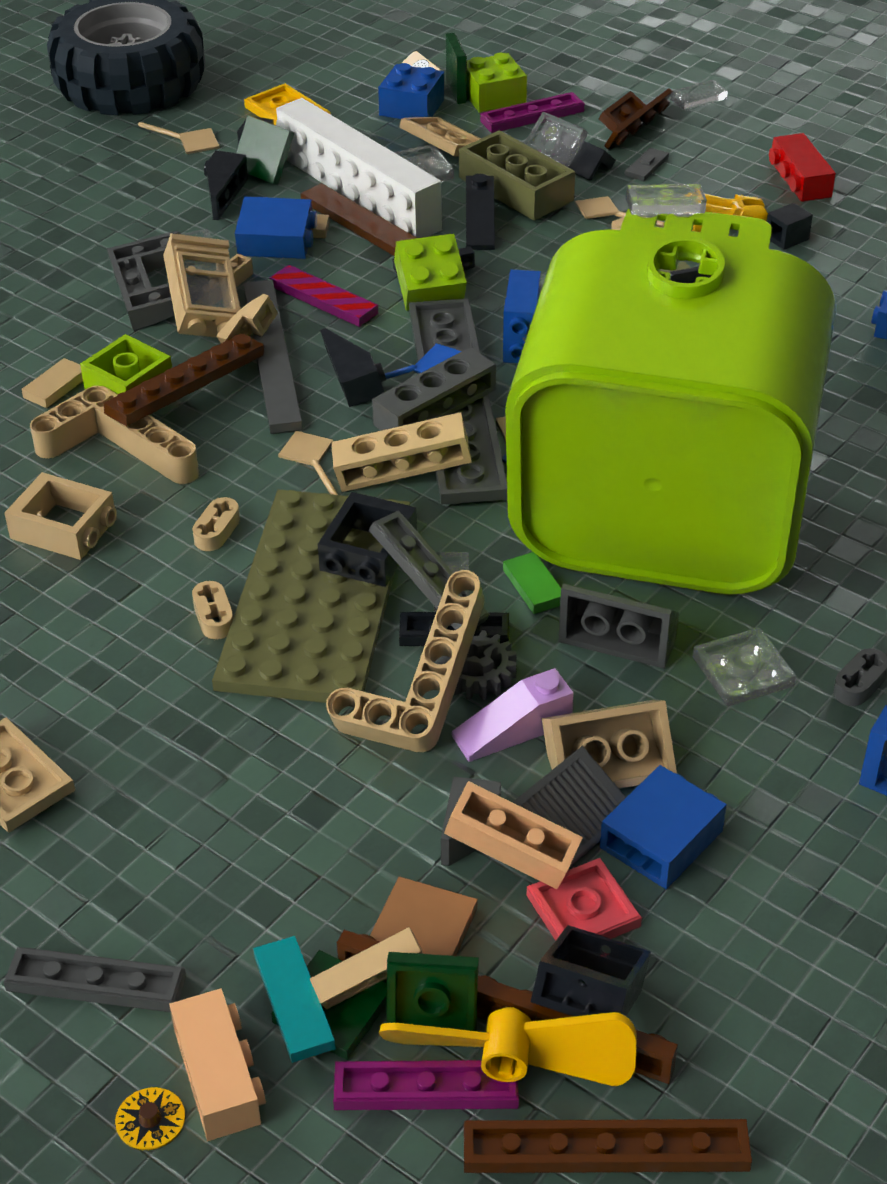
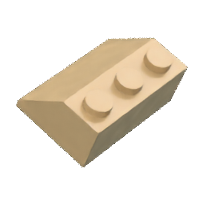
[541,700,677,788]

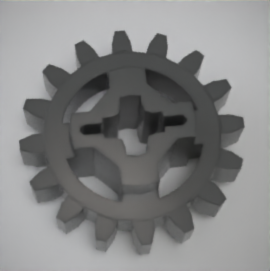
[436,630,517,700]

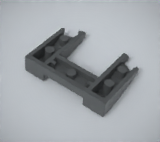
[107,231,209,331]

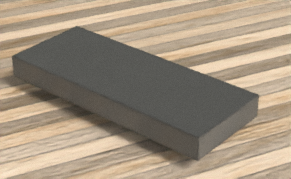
[625,148,669,181]

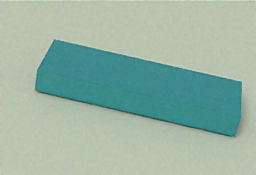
[253,936,335,1063]

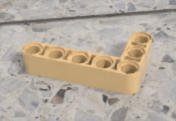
[30,386,199,484]
[326,570,484,752]

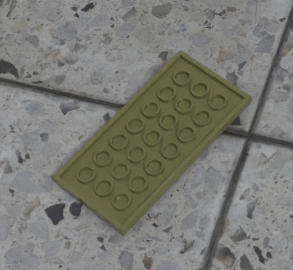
[212,489,410,703]

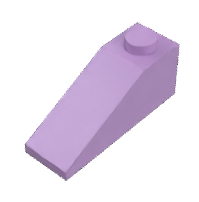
[452,668,574,762]

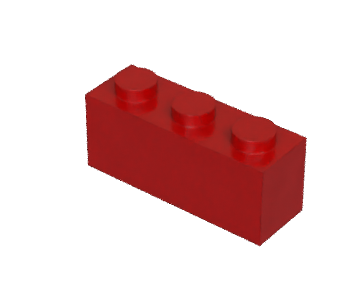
[769,133,836,202]

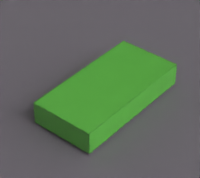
[503,552,561,614]

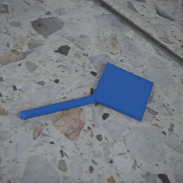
[385,343,462,379]

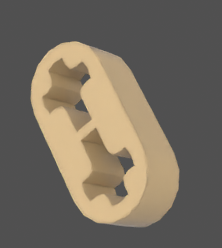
[192,497,240,551]
[192,581,233,640]

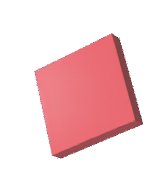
[526,858,642,941]

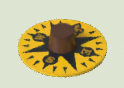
[115,1087,185,1150]

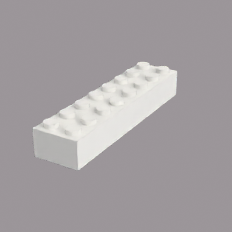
[276,98,442,238]

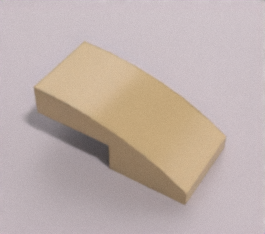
[216,294,278,343]

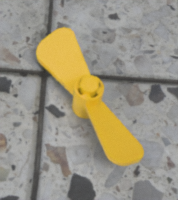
[379,1007,637,1086]

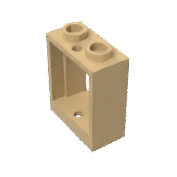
[5,472,117,560]

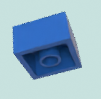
[378,63,444,119]

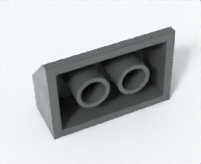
[559,584,679,669]

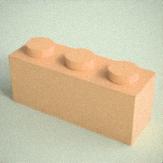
[444,781,583,889]
[169,988,266,1142]

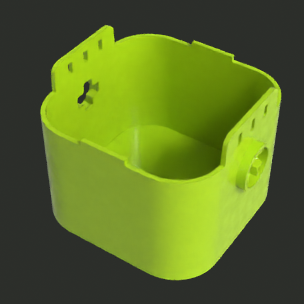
[505,204,836,594]

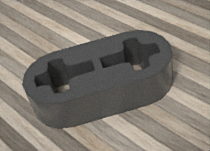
[833,648,887,706]

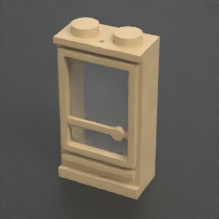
[163,233,241,338]

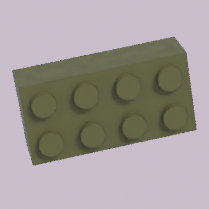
[459,130,575,220]

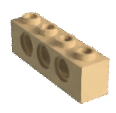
[332,412,472,492]

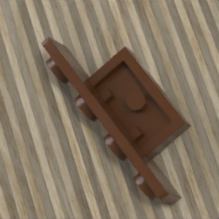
[598,88,673,149]

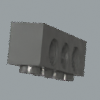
[372,347,496,431]

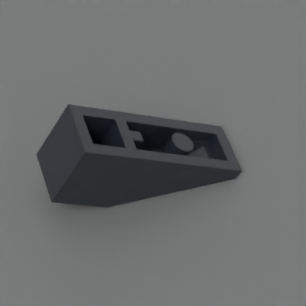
[204,150,248,220]
[466,174,495,250]
[320,328,386,407]

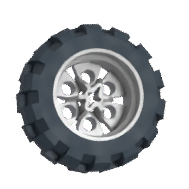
[47,0,205,115]

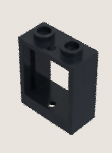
[318,492,417,587]
[530,925,651,1017]

